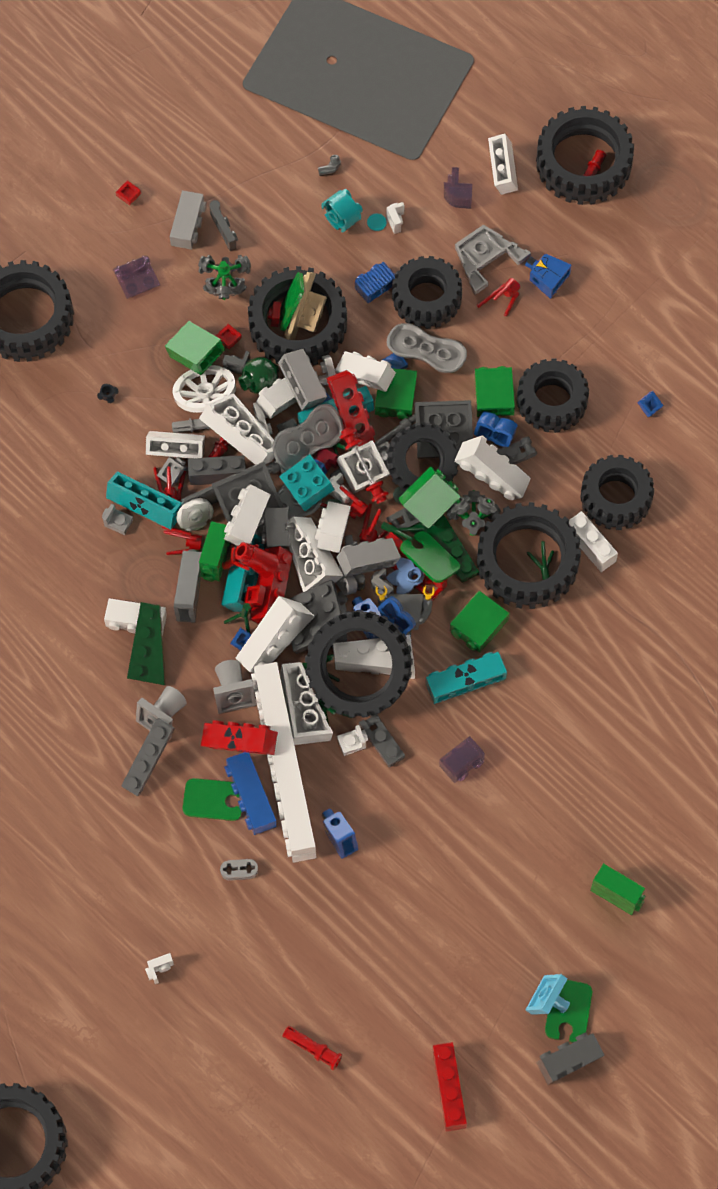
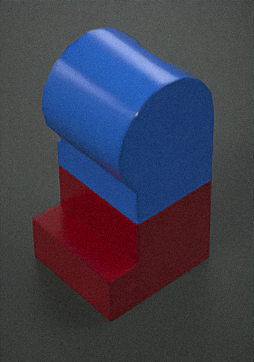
[314,448,338,475]

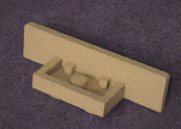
[285,272,327,340]

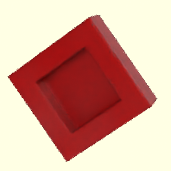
[116,180,141,206]
[268,302,281,327]
[216,324,242,350]
[244,585,266,607]

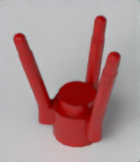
[477,278,520,316]
[153,466,186,501]
[320,484,369,519]
[359,503,391,543]
[162,526,203,555]

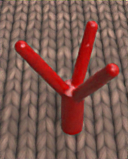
[222,544,259,571]

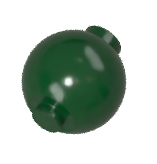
[238,357,279,394]

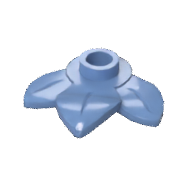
[386,558,424,594]

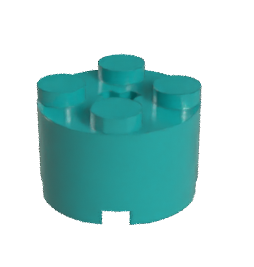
[321,189,363,233]

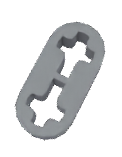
[336,565,357,595]
[220,859,258,880]

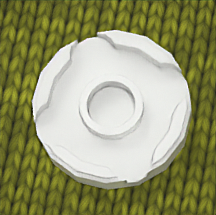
[176,498,214,531]

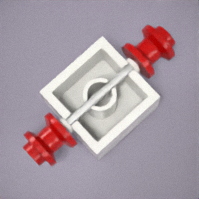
[336,427,389,504]

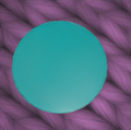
[367,213,387,231]

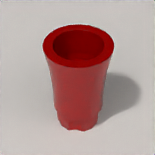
[235,542,279,578]

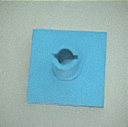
[526,974,570,1015]

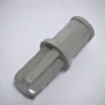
[172,418,209,433]

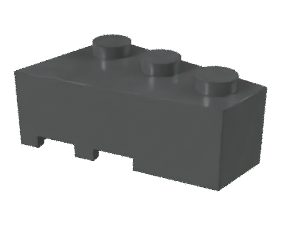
[536,1032,604,1085]

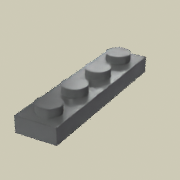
[121,718,175,796]

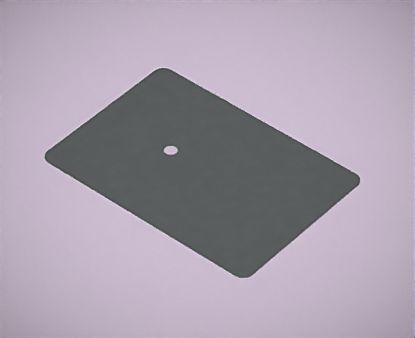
[243,0,474,160]

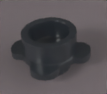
[97,384,119,403]

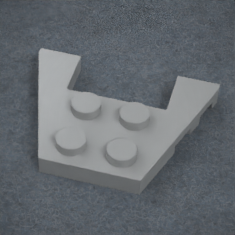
[455,225,531,295]

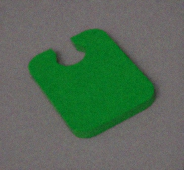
[279,272,304,331]
[400,531,460,583]
[182,778,242,821]
[545,980,592,1043]

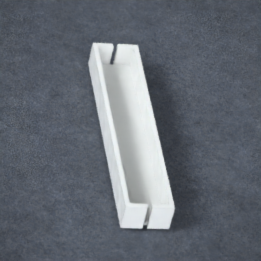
[251,662,316,863]

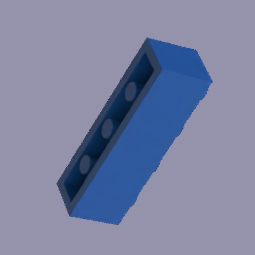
[224,752,276,835]

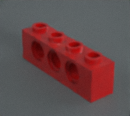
[326,370,375,447]

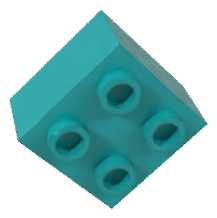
[279,454,335,511]

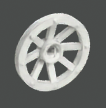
[173,365,236,412]

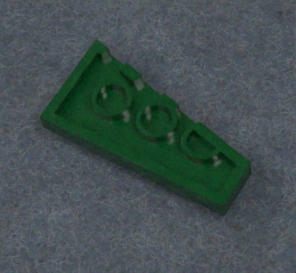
[409,514,479,583]
[127,602,166,685]

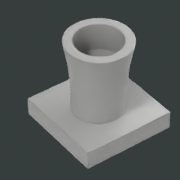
[213,660,256,714]
[136,686,187,740]

